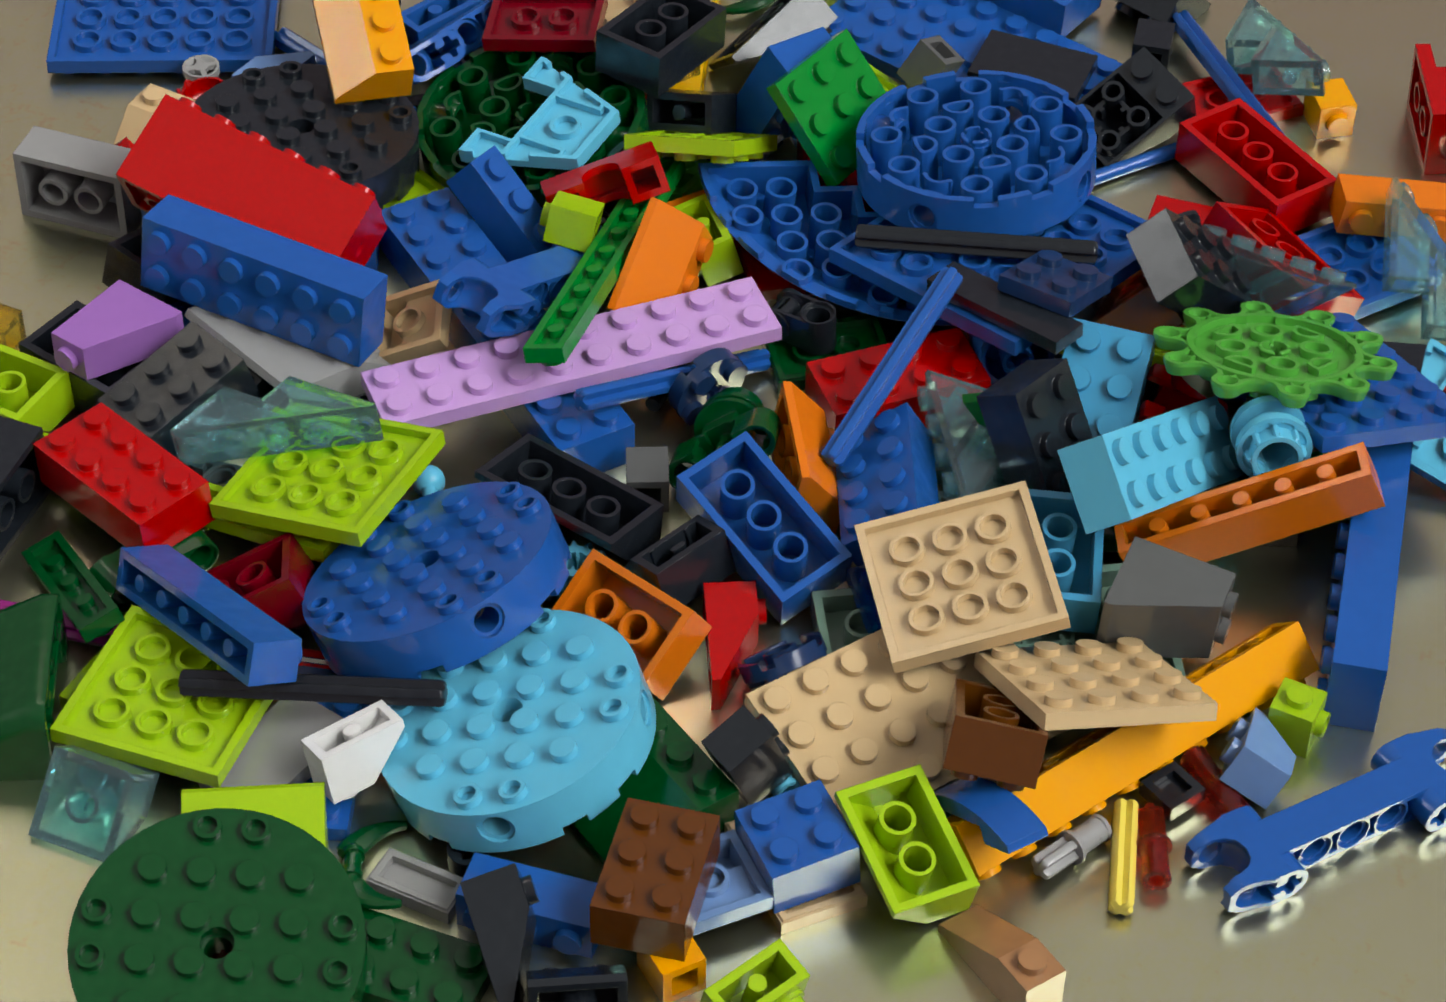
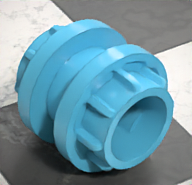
[1229,395,1313,477]

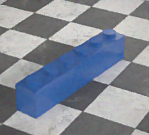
[116,544,303,687]

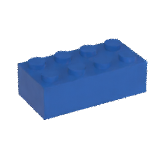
[836,402,939,580]
[676,431,853,625]

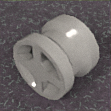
[182,54,220,81]

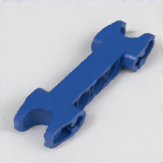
[409,0,493,85]
[432,225,618,338]
[1184,728,1446,913]

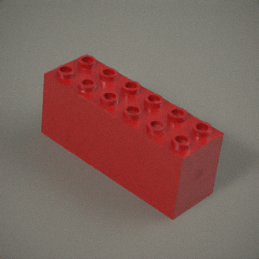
[115,94,388,266]

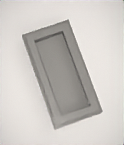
[365,847,463,924]

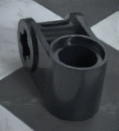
[770,288,837,355]

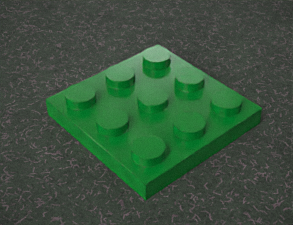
[766,29,886,186]

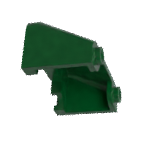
[0,593,69,781]

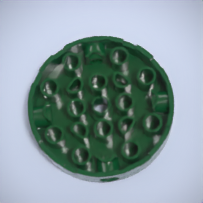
[417,47,651,217]
[67,808,368,1002]

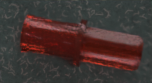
[1136,803,1173,890]

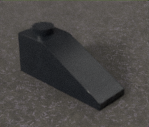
[460,863,540,1002]

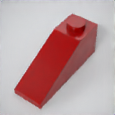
[703,581,767,710]

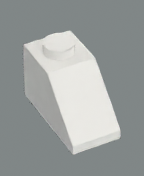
[301,699,405,805]

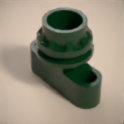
[669,387,781,489]

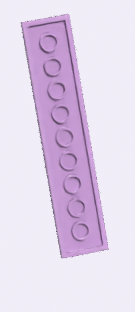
[360,276,782,428]

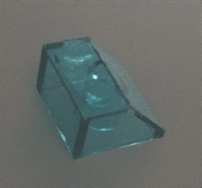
[28,745,160,862]

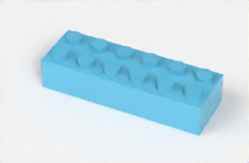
[1057,395,1244,534]

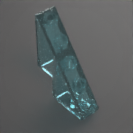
[1225,0,1331,96]
[1382,177,1446,341]
[1204,224,1357,316]
[917,370,1006,499]
[170,376,384,466]

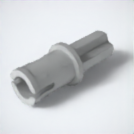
[1031,814,1112,880]

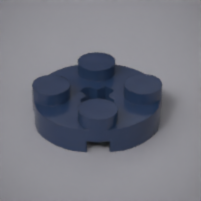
[668,348,748,425]
[738,632,827,689]

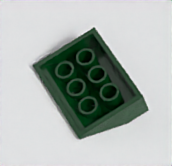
[569,696,739,865]

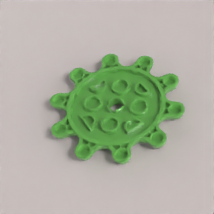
[1153,301,1398,409]

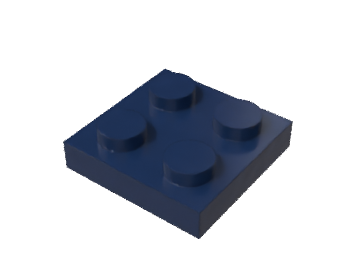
[997,250,1113,318]

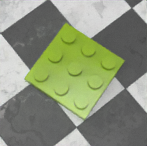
[624,130,778,164]

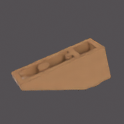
[938,905,1066,1002]

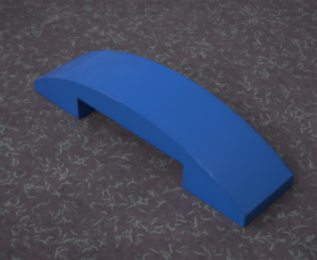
[934,777,1049,854]

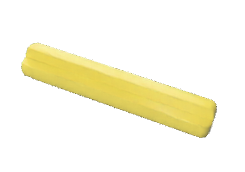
[1108,798,1139,916]

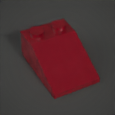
[207,533,317,630]

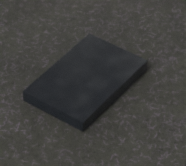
[967,29,1098,104]

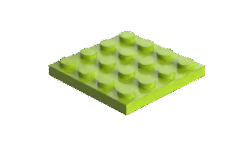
[209,403,446,547]
[50,605,273,788]

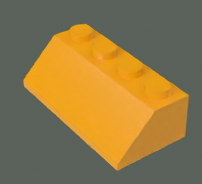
[312,0,414,104]

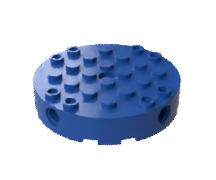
[856,70,1097,236]
[302,481,571,679]

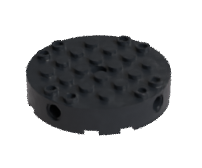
[195,61,420,210]

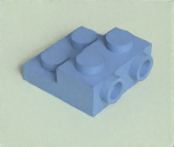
[693,829,773,936]

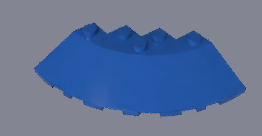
[698,160,955,326]

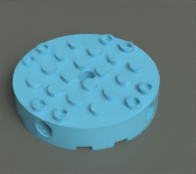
[381,608,656,853]

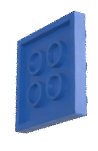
[1298,222,1442,320]

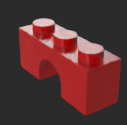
[540,141,671,205]

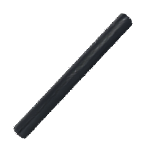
[855,224,1098,265]
[178,669,448,707]

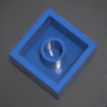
[734,780,861,914]

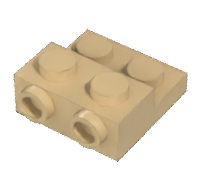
[378,279,453,365]

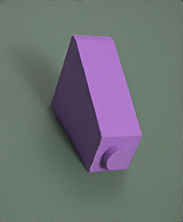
[51,279,184,380]

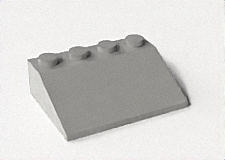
[184,306,391,404]

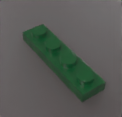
[21,530,125,643]

